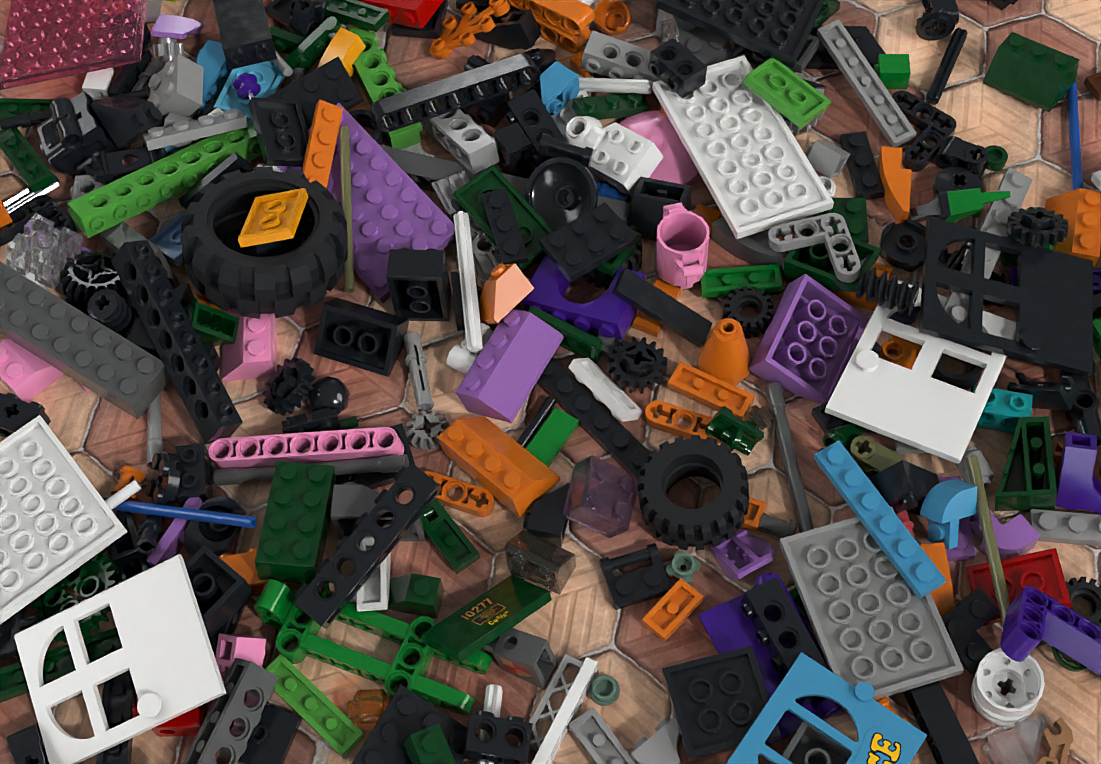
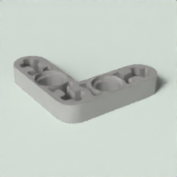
[768,213,861,283]

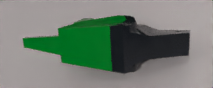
[910,188,1011,223]

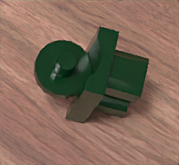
[705,406,764,456]

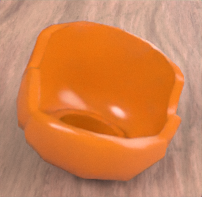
[594,0,632,35]

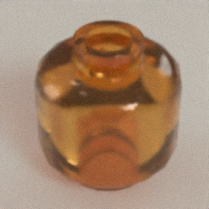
[347,689,392,730]

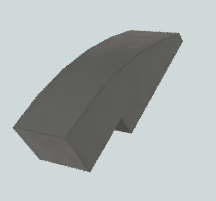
[711,216,788,274]

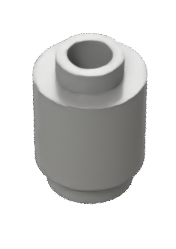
[955,446,994,488]

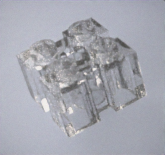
[6,213,83,290]

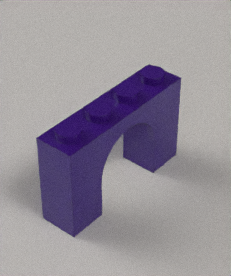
[522,254,646,340]
[1055,432,1101,514]

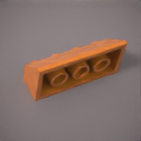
[437,416,561,517]

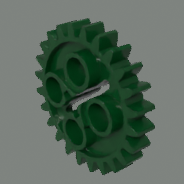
[33,553,122,644]

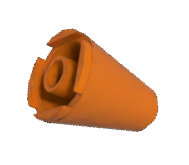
[697,318,752,386]

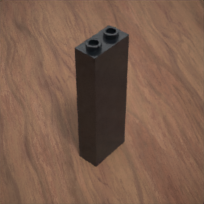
[213,0,277,70]

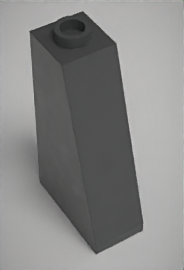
[96,221,180,290]

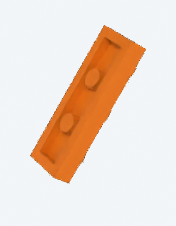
[667,361,755,420]

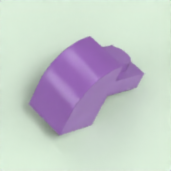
[969,508,1040,560]

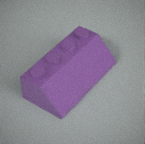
[455,309,564,423]

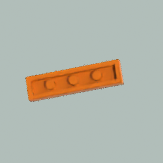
[301,100,343,188]

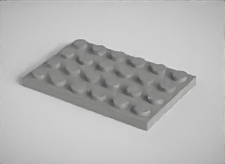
[779,507,964,700]

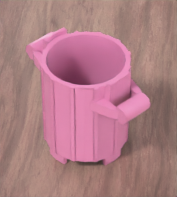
[656,202,710,289]

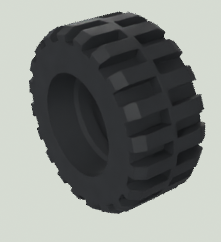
[637,435,750,551]

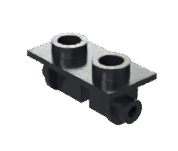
[282,407,342,434]

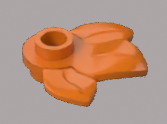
[879,335,922,370]

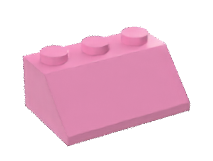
[222,308,277,382]

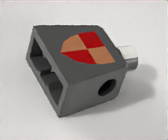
[484,628,558,690]

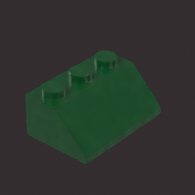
[983,32,1080,112]

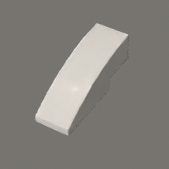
[357,537,391,612]

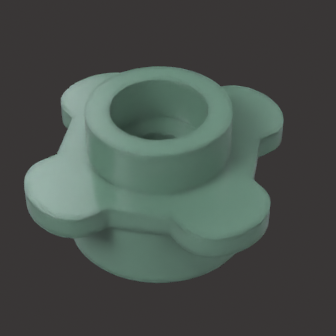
[666,551,701,584]

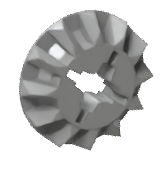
[406,409,450,451]

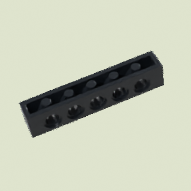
[294,462,442,629]

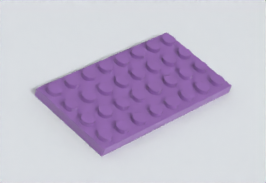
[277,103,456,303]

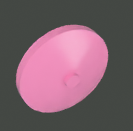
[619,111,700,186]

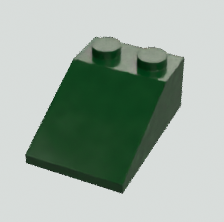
[784,228,882,292]

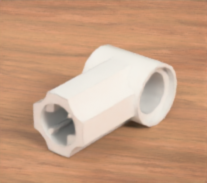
[446,323,494,375]

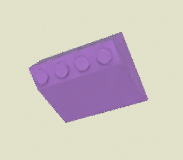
[748,274,868,404]

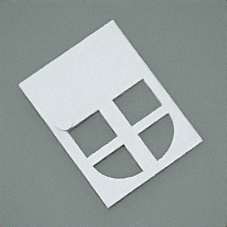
[825,279,1016,464]
[14,554,226,764]

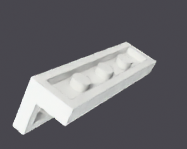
[518,654,598,764]

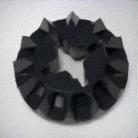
[915,8,956,41]

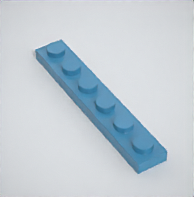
[814,441,946,599]

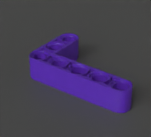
[1000,586,1101,676]

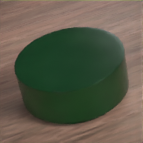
[984,145,1008,171]

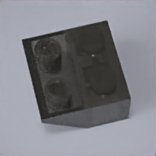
[505,530,576,595]

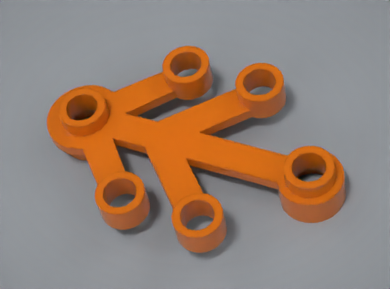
[429,0,510,60]

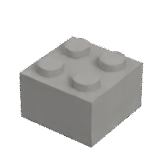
[148,54,204,121]

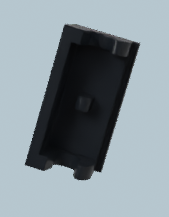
[1007,373,1080,411]

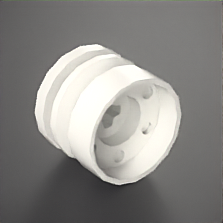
[970,648,1045,726]

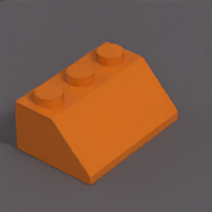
[1045,188,1101,268]

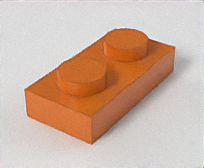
[642,578,704,642]

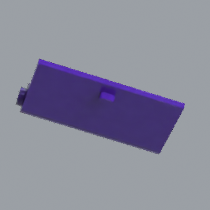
[698,572,844,746]

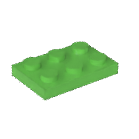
[742,58,832,128]

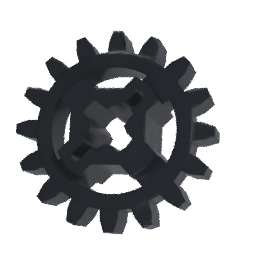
[1006,207,1069,248]
[608,337,668,394]
[263,357,315,416]

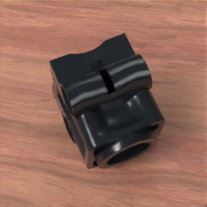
[37,91,127,179]

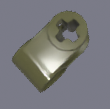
[848,436,904,476]

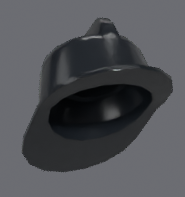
[184,496,244,557]

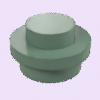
[589,675,620,706]

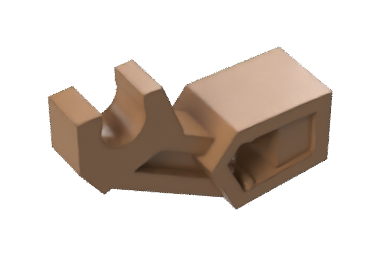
[1036,717,1074,764]

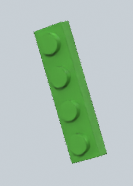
[265,654,365,758]

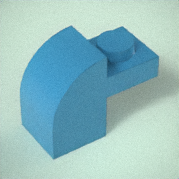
[920,478,978,549]

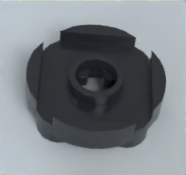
[879,220,926,272]
[146,451,181,506]

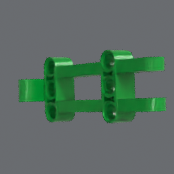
[254,579,492,716]

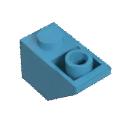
[540,61,580,117]

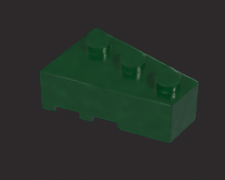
[995,416,1057,511]

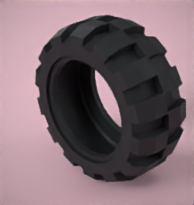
[180,167,348,319]

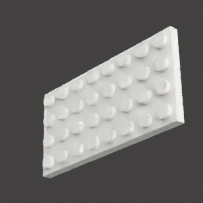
[652,55,834,239]

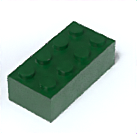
[255,461,337,583]

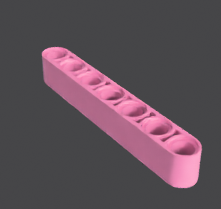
[208,427,404,469]

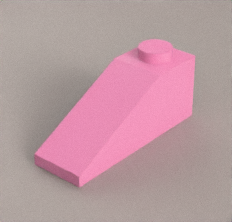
[207,633,266,727]

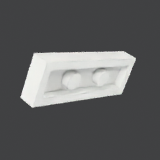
[568,358,643,422]

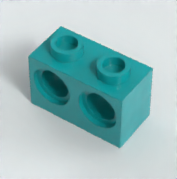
[972,385,1033,434]

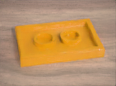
[238,188,308,248]

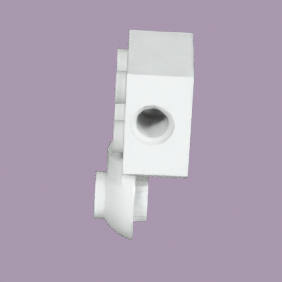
[564,116,664,197]

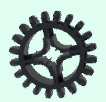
[60,250,128,309]

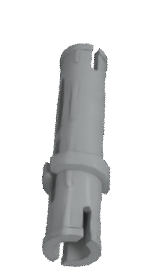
[403,332,434,411]

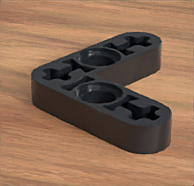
[892,90,956,172]
[0,195,76,246]

